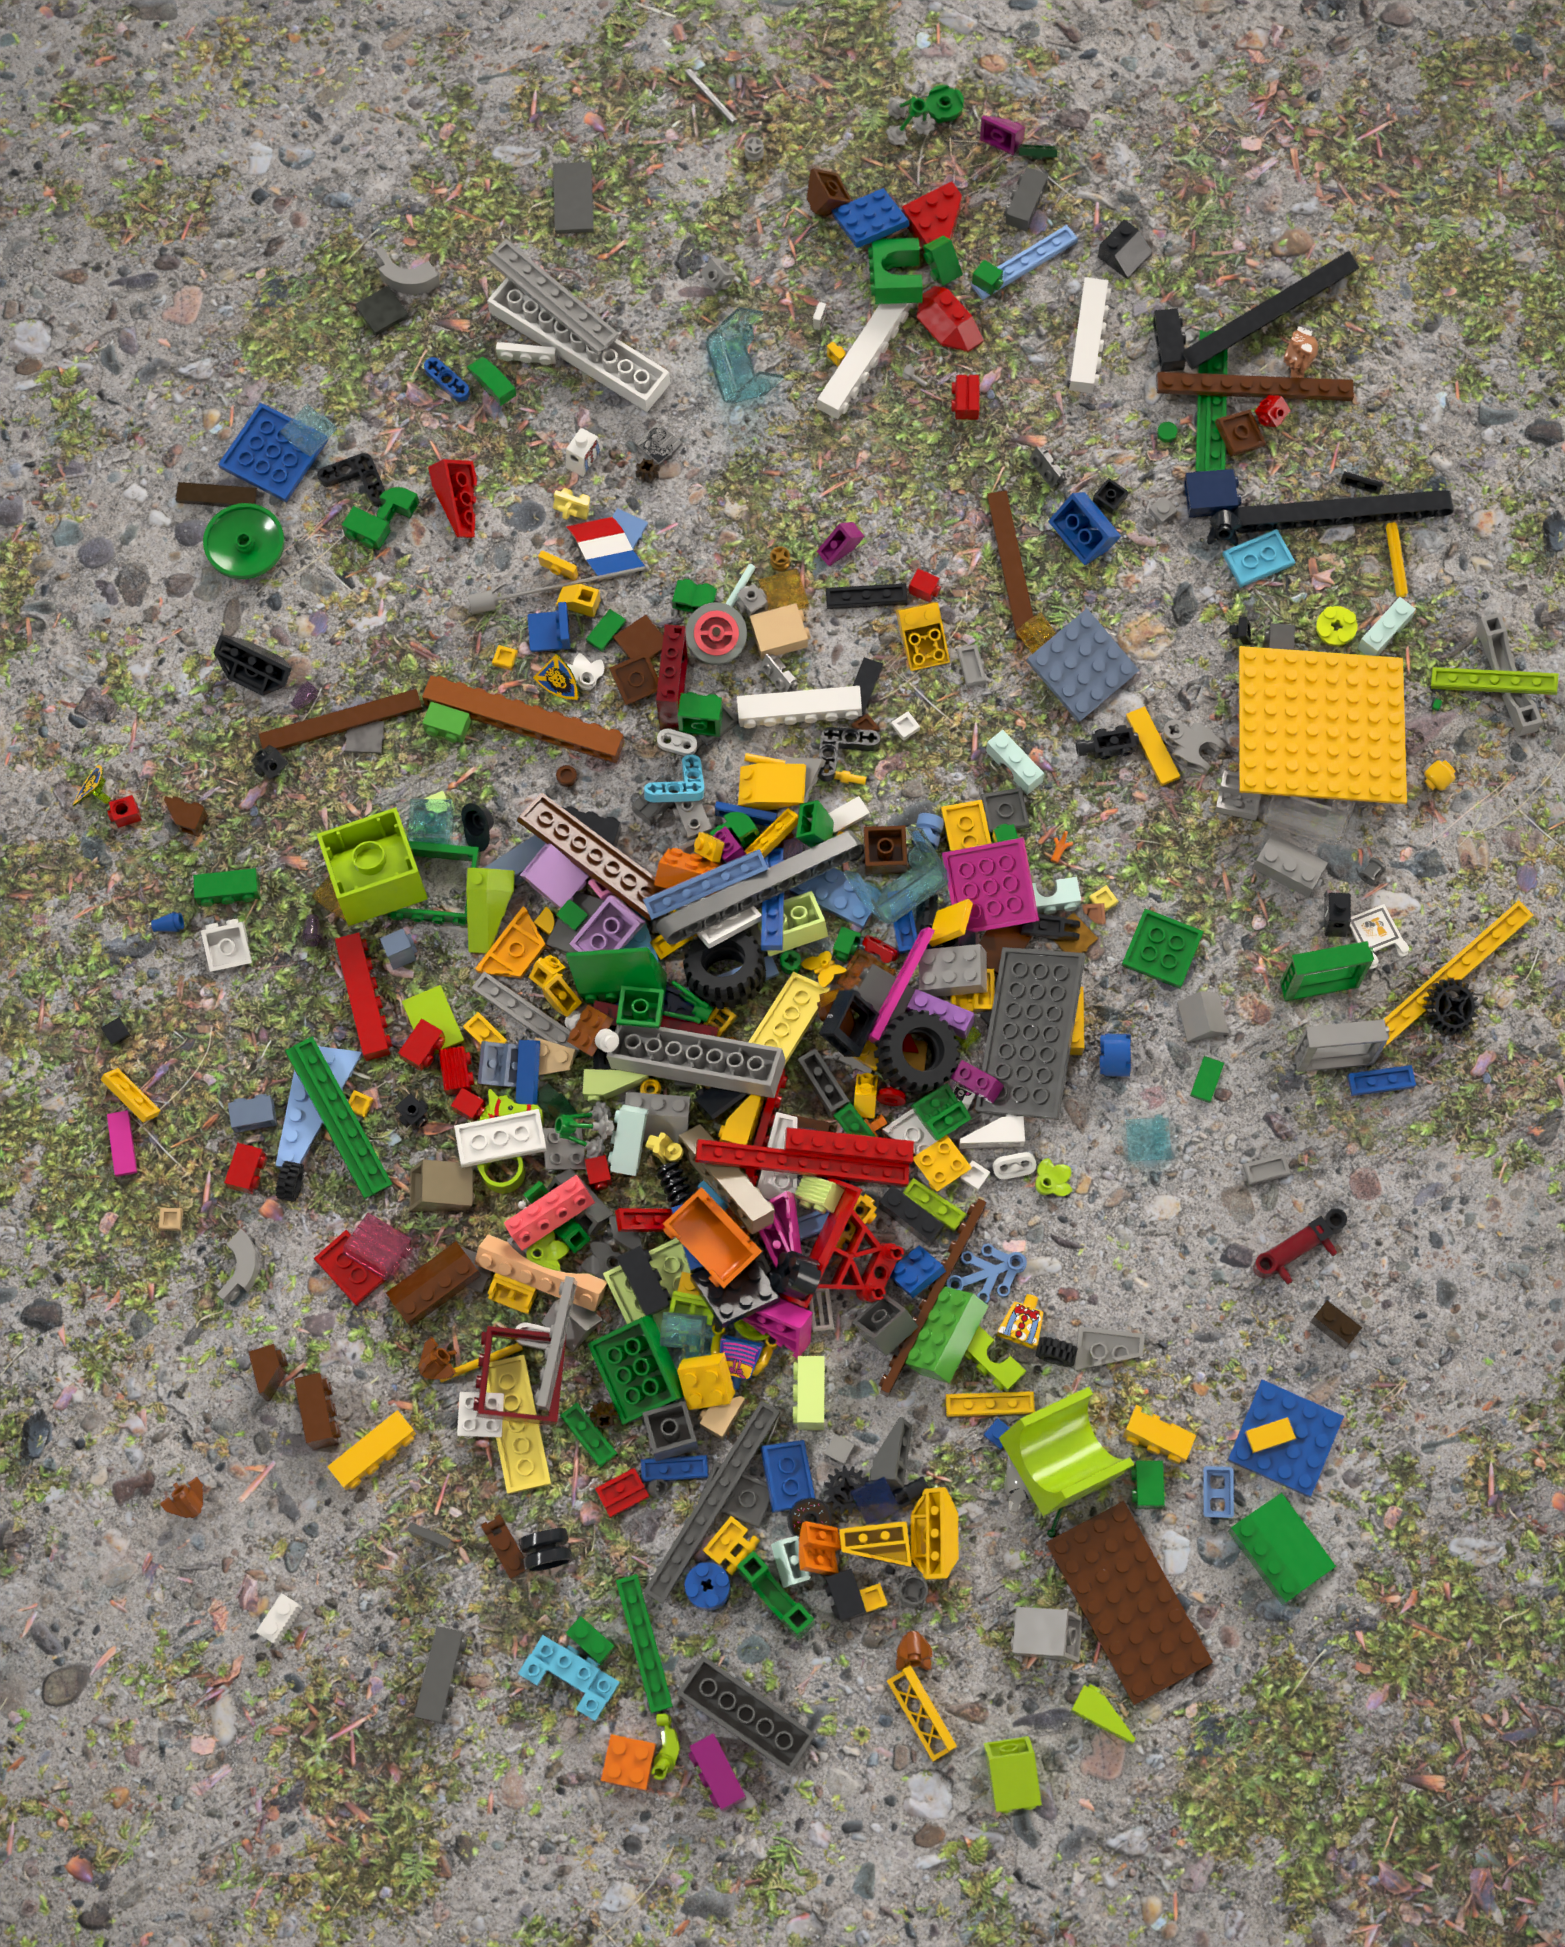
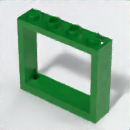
[387,841,481,926]
[1280,941,1374,1002]

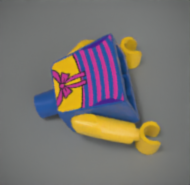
[710,1325,777,1390]

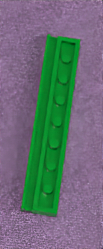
[1195,330,1228,472]
[285,1036,392,1200]

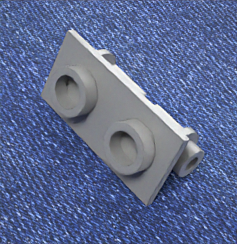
[760,654,798,692]

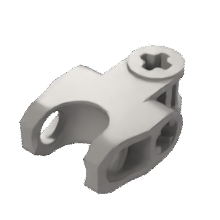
[1161,720,1225,775]

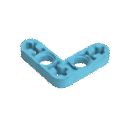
[644,754,704,802]

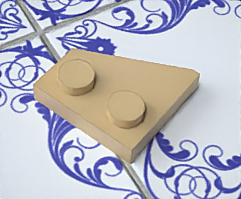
[535,1037,577,1075]

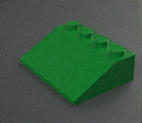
[566,947,667,1004]
[587,1315,684,1425]
[1228,1492,1336,1606]

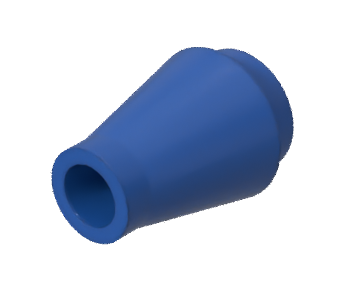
[151,912,184,932]

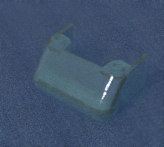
[706,307,784,404]
[843,826,949,924]

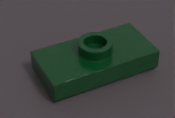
[1019,144,1058,160]

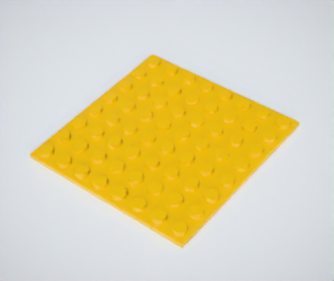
[1239,646,1407,804]

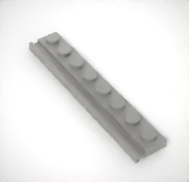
[486,239,619,356]

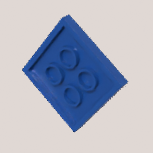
[832,188,909,248]

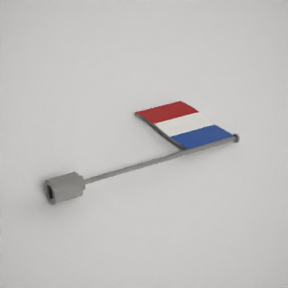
[468,517,650,615]

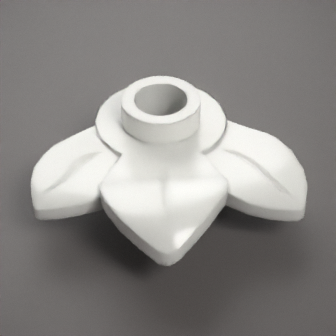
[566,653,604,690]

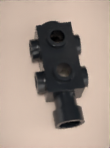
[1075,725,1139,760]

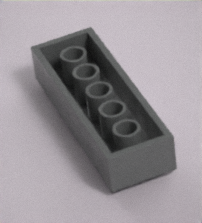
[677,1655,816,1775]

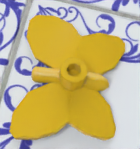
[801,951,847,988]

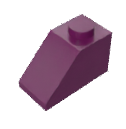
[816,522,865,566]

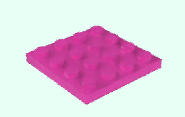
[942,837,1039,932]

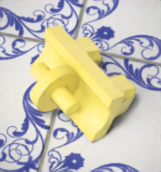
[553,488,590,520]
[645,1132,684,1165]

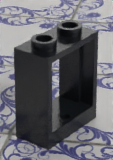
[819,989,879,1057]

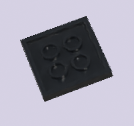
[690,1259,780,1328]

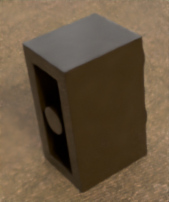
[1310,1300,1363,1349]

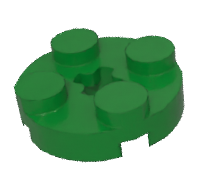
[926,85,964,123]

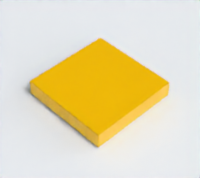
[929,899,973,947]

